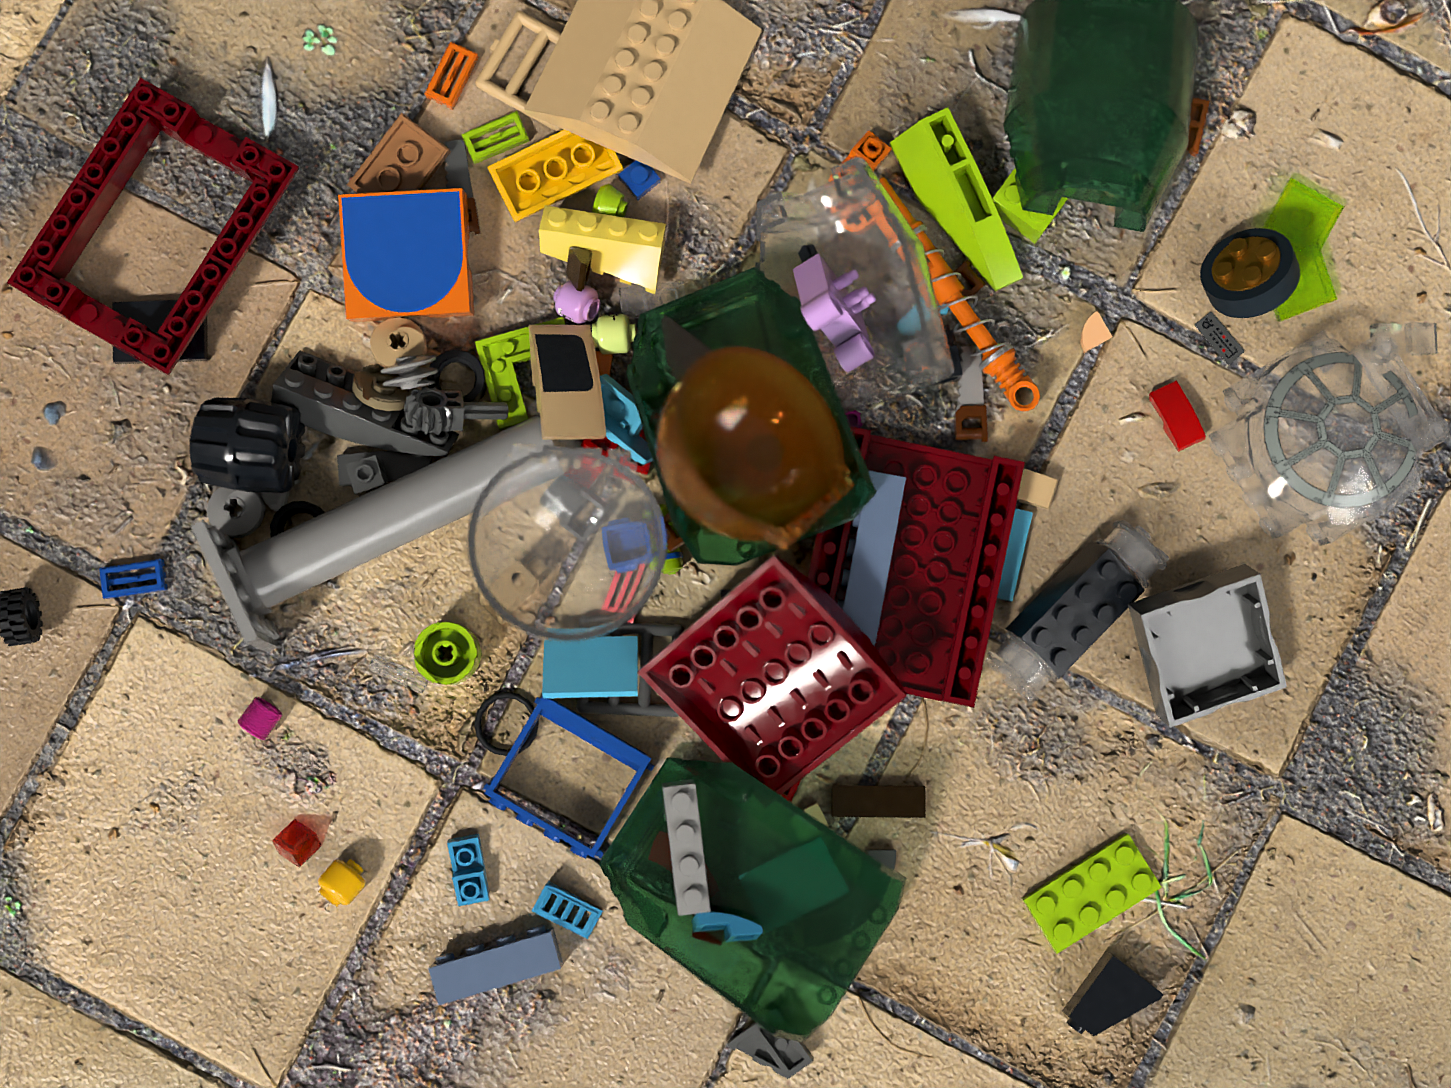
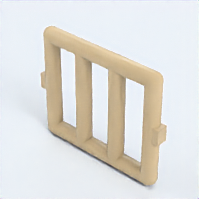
[475,11,564,132]

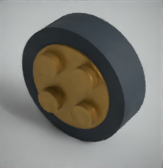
[1200,228,1300,318]

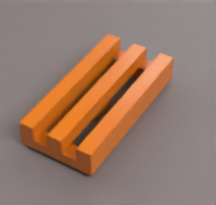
[424,41,479,110]

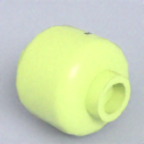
[592,314,637,354]

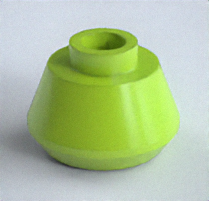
[592,184,628,217]

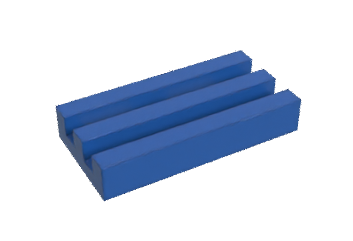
[99,559,168,599]

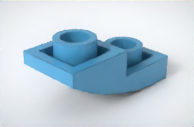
[447,834,490,906]

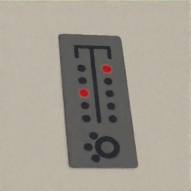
[1195,312,1245,365]

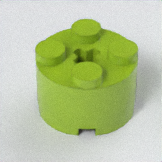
[414,622,482,685]

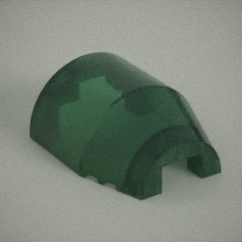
[1003,0,1199,232]

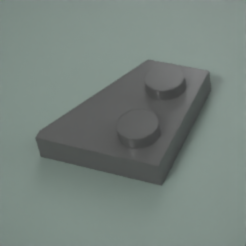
[727,1006,814,1079]

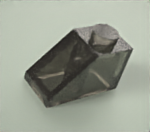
[661,314,716,384]

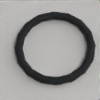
[474,692,539,756]

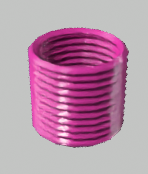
[237,697,283,740]

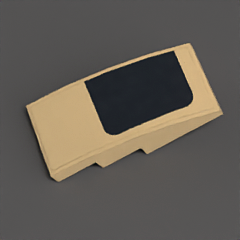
[528,325,606,440]

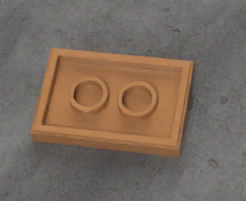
[347,113,451,194]

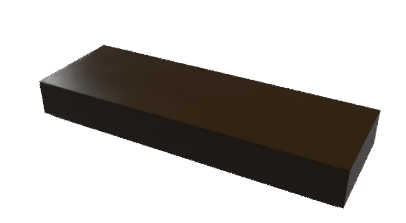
[831,785,926,818]

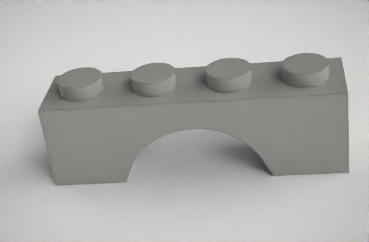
[662,779,710,916]

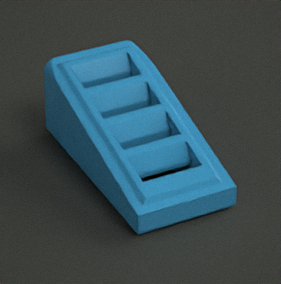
[532,881,603,939]

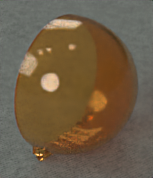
[656,347,854,550]

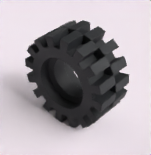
[0,587,43,646]

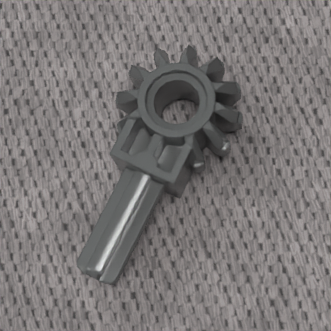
[404,386,509,435]

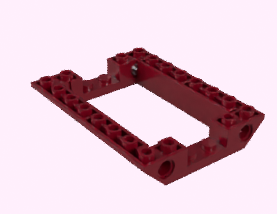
[7,78,300,375]

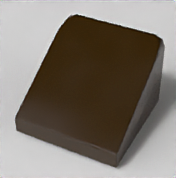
[566,247,593,292]

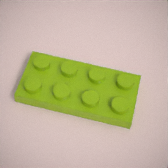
[1021,833,1162,954]

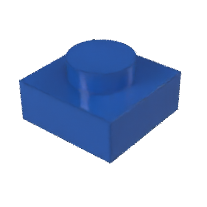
[618,160,661,200]

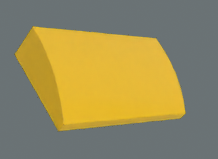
[487,130,623,223]

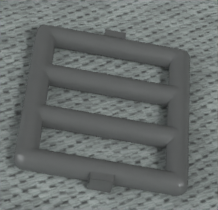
[576,620,685,717]

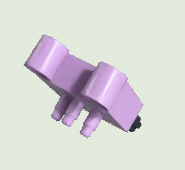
[793,244,876,373]

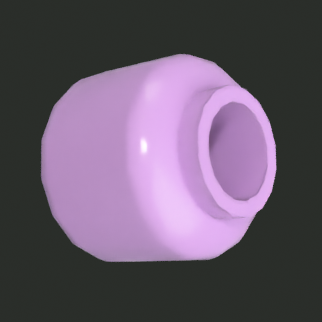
[553,280,601,325]

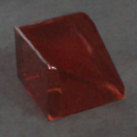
[272,819,321,868]

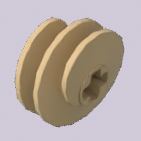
[370,317,427,369]

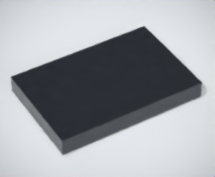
[112,300,208,364]

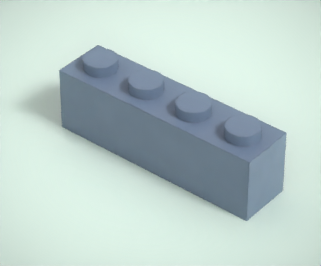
[428,925,564,1006]

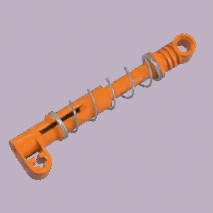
[840,177,1040,411]

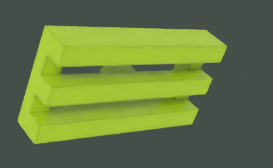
[461,111,529,164]

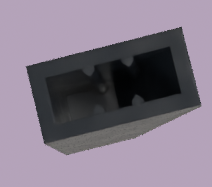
[1062,951,1164,1036]

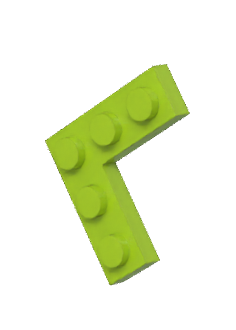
[475,317,566,431]

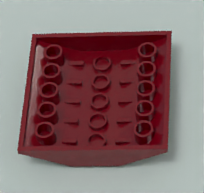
[637,554,907,806]

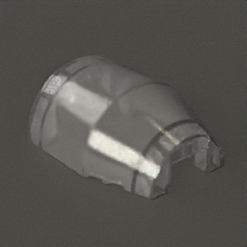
[754,157,954,420]

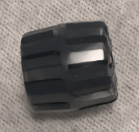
[189,397,306,493]

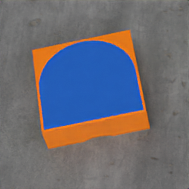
[338,188,475,322]

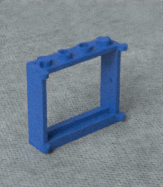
[483,695,654,859]

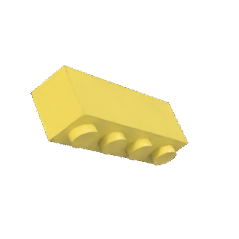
[539,205,666,294]

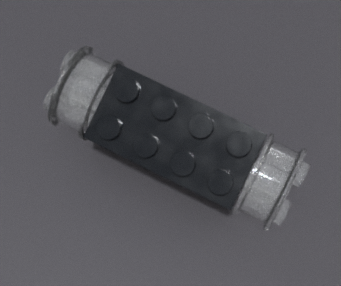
[984,520,1169,702]

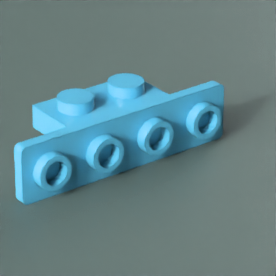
[600,374,660,465]

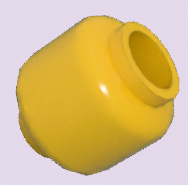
[318,859,365,907]

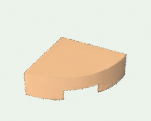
[1080,311,1113,353]

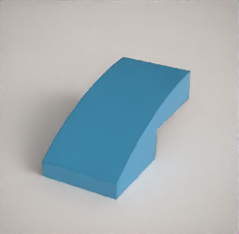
[692,912,763,942]

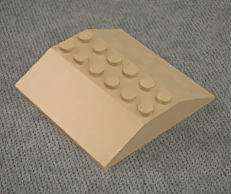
[524,0,762,184]

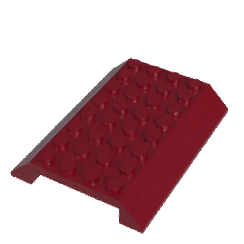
[807,424,1025,708]

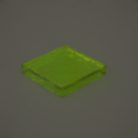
[1262,178,1344,261]
[1273,242,1338,322]

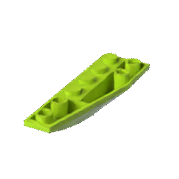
[890,107,1023,292]

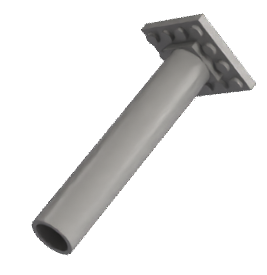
[190,415,564,652]

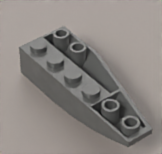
[271,350,459,457]

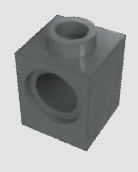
[346,455,389,497]

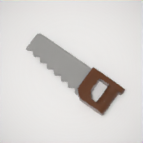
[954,346,988,442]

